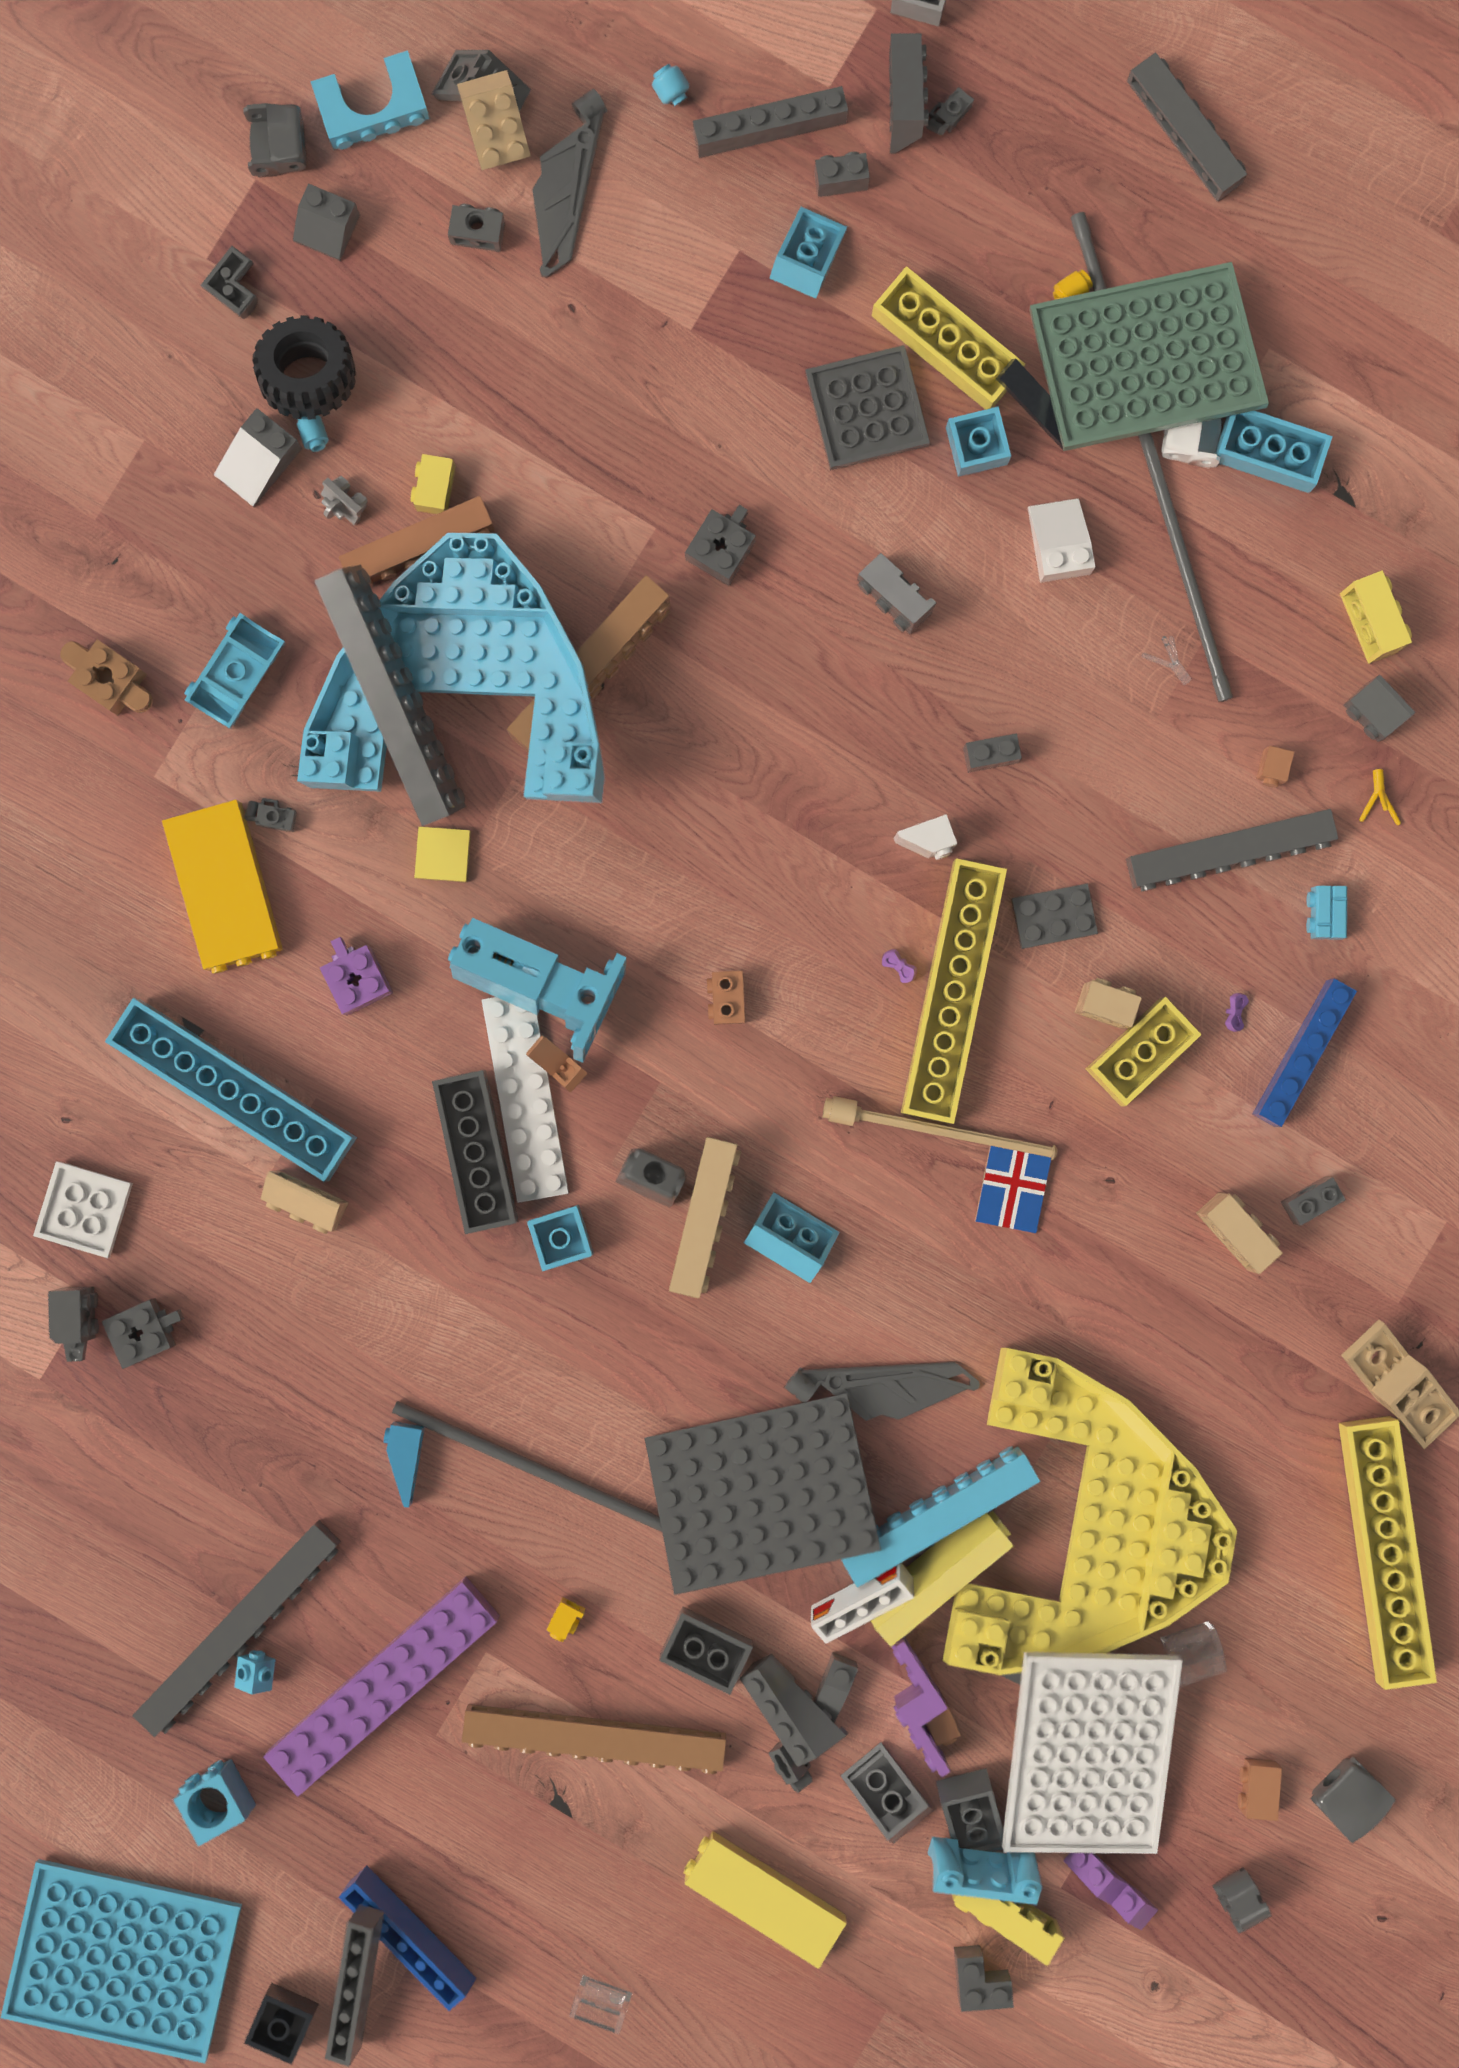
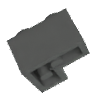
[954,1945,1014,2012]

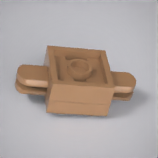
[60,639,153,716]

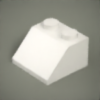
[894,814,957,860]

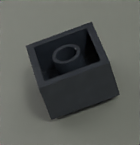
[243,1982,319,2065]

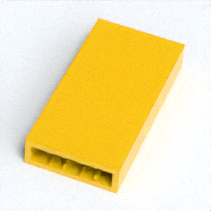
[162,799,283,974]

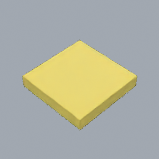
[414,827,471,882]

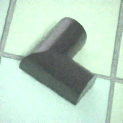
[200,246,258,319]

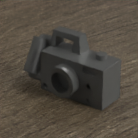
[926,87,974,135]
[244,798,297,832]
[768,1742,813,1793]

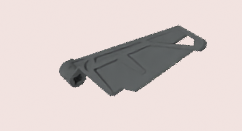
[532,88,607,278]
[784,1362,980,1421]

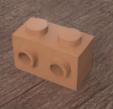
[707,971,745,1025]

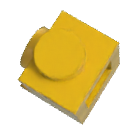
[547,1597,586,1642]

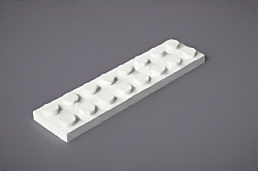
[482,997,569,1203]

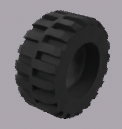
[252,315,356,420]

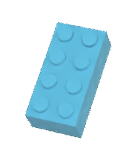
[1215,411,1333,493]

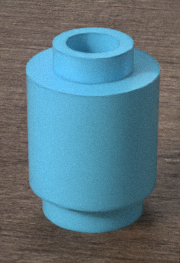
[297,415,329,452]

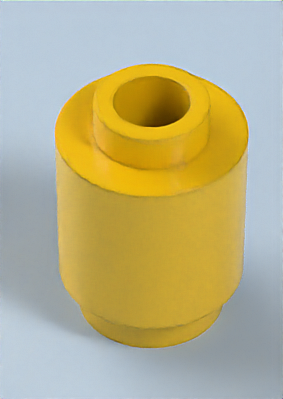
[1053,270,1093,300]

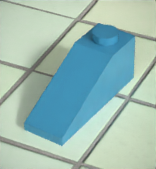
[384,1421,425,1508]

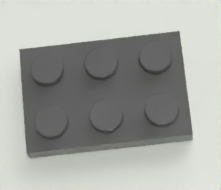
[1011,883,1098,949]

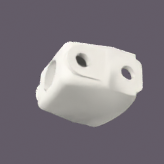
[1162,418,1221,468]

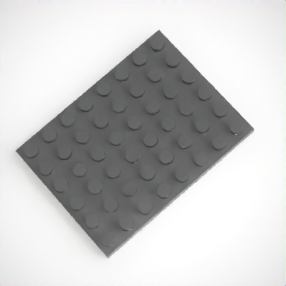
[645,1393,881,1595]

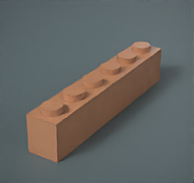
[338,496,495,587]

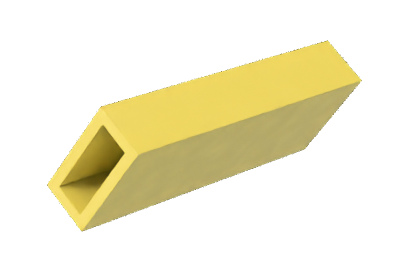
[871,1510,1013,1647]
[683,1831,847,1969]

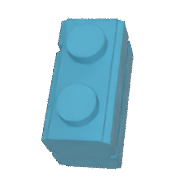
[1306,886,1347,940]

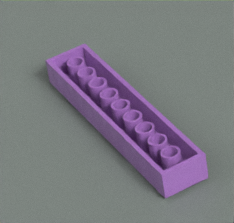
[263,1577,500,1797]

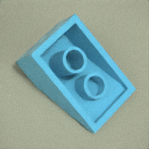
[770,207,847,299]

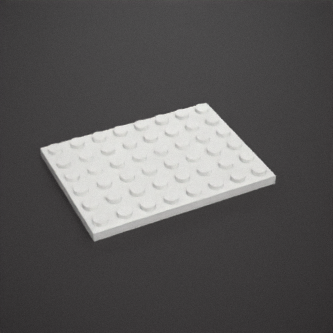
[1002,1652,1182,1854]

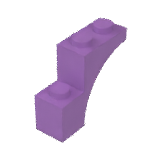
[1064,1853,1158,1930]

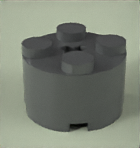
[1212,1867,1272,1934]

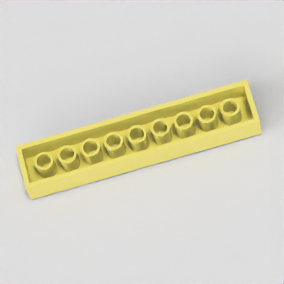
[901,858,1007,1124]
[1339,1416,1437,1690]

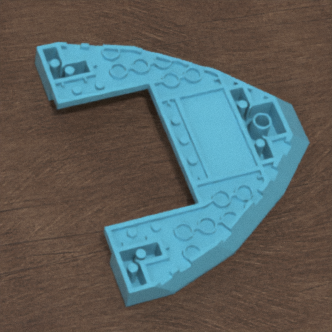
[297,533,605,803]

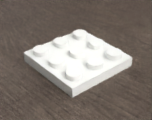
[33,1161,133,1258]

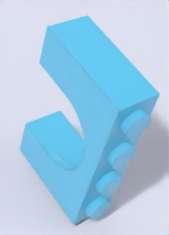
[311,50,430,150]

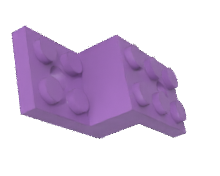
[892,1637,950,1777]

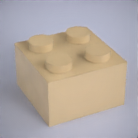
[1074,978,1142,1029]

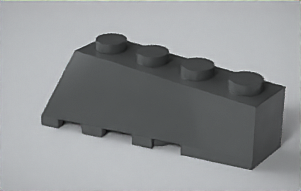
[889,33,929,154]
[739,1654,848,1767]

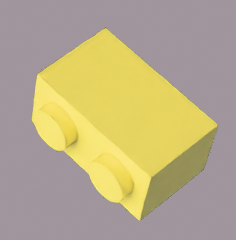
[411,454,456,514]

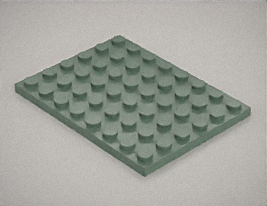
[1029,262,1269,451]

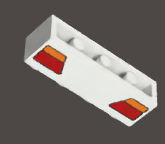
[811,1563,914,1644]

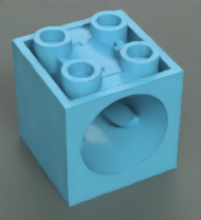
[173,1759,256,1847]

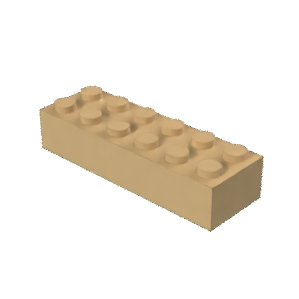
[669,1137,741,1298]

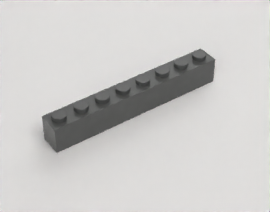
[1126,809,1338,892]

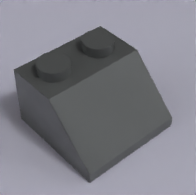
[293,183,360,261]
[1344,675,1416,742]

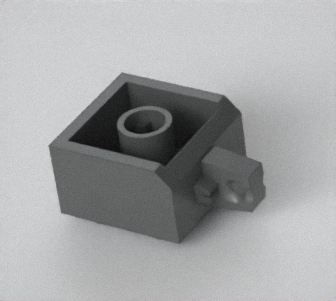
[685,505,756,586]
[48,1286,99,1362]
[101,1298,185,1369]

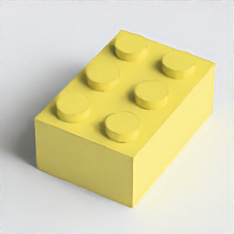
[1340,570,1412,664]

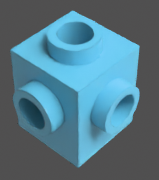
[235,1650,275,1695]

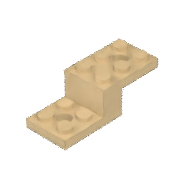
[1341,1320,1459,1449]

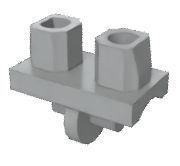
[321,476,368,526]

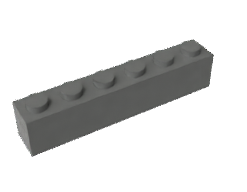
[1127,52,1247,202]
[693,86,848,158]
[325,1904,384,2067]

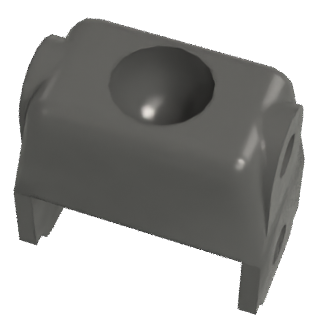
[243,103,307,178]
[615,1148,686,1208]
[1310,1756,1397,1844]

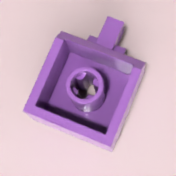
[320,937,393,1016]

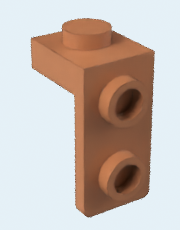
[526,1035,587,1093]

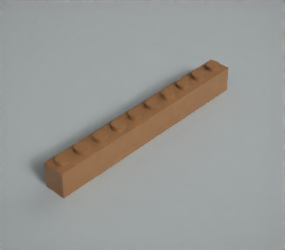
[462,1704,726,1774]

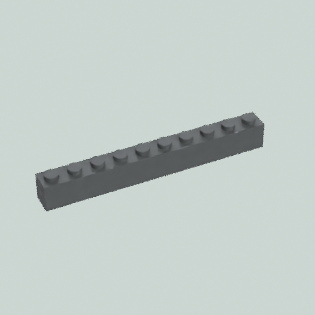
[132,1520,341,1738]

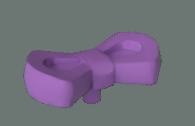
[882,949,917,983]
[1225,993,1249,1032]

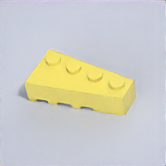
[952,1894,1064,1966]

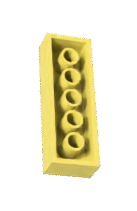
[872,266,1025,410]

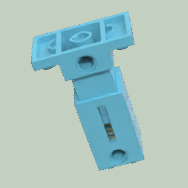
[448,918,626,1063]

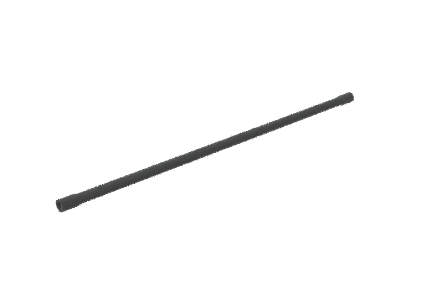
[1070,212,1234,702]

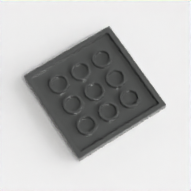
[805,345,930,470]

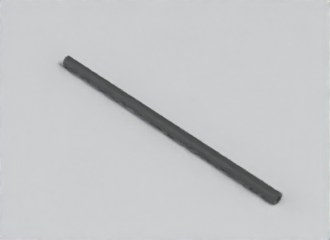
[392,1401,662,1532]

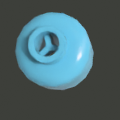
[652,64,690,106]

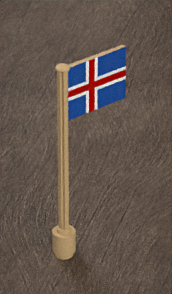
[822,1096,1057,1233]

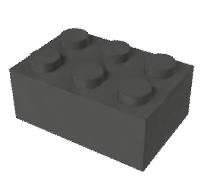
[659,1606,753,1695]

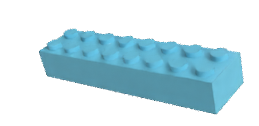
[841,1446,1040,1588]

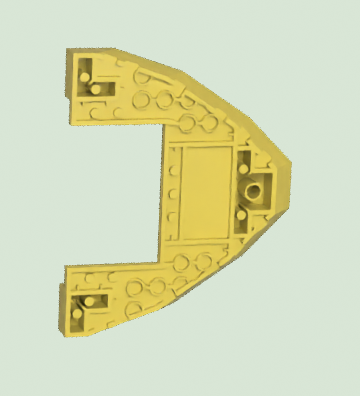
[943,1348,1237,1675]

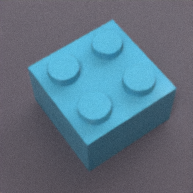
[946,406,1011,477]
[527,1205,594,1271]

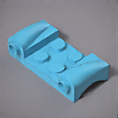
[184,613,286,729]
[928,1837,1042,1905]

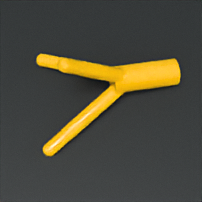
[1359,769,1401,825]

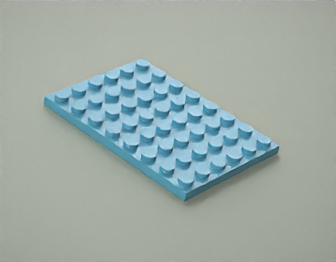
[1,1859,242,2063]

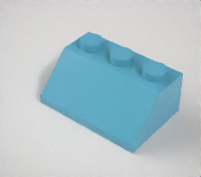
[744,1192,840,1283]

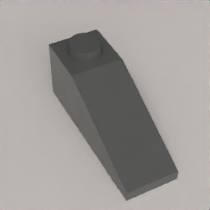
[813,1652,858,1723]

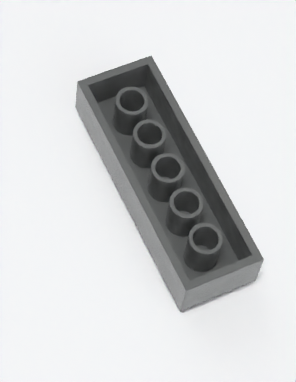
[432,1070,519,1234]

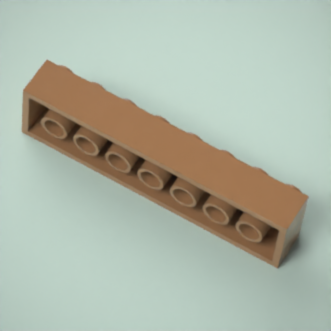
[507,575,671,753]

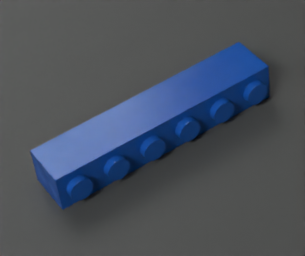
[1252,978,1357,1127]
[338,1865,477,2011]

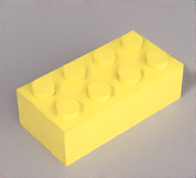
[1086,997,1201,1106]

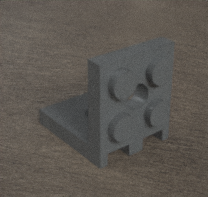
[432,50,531,111]

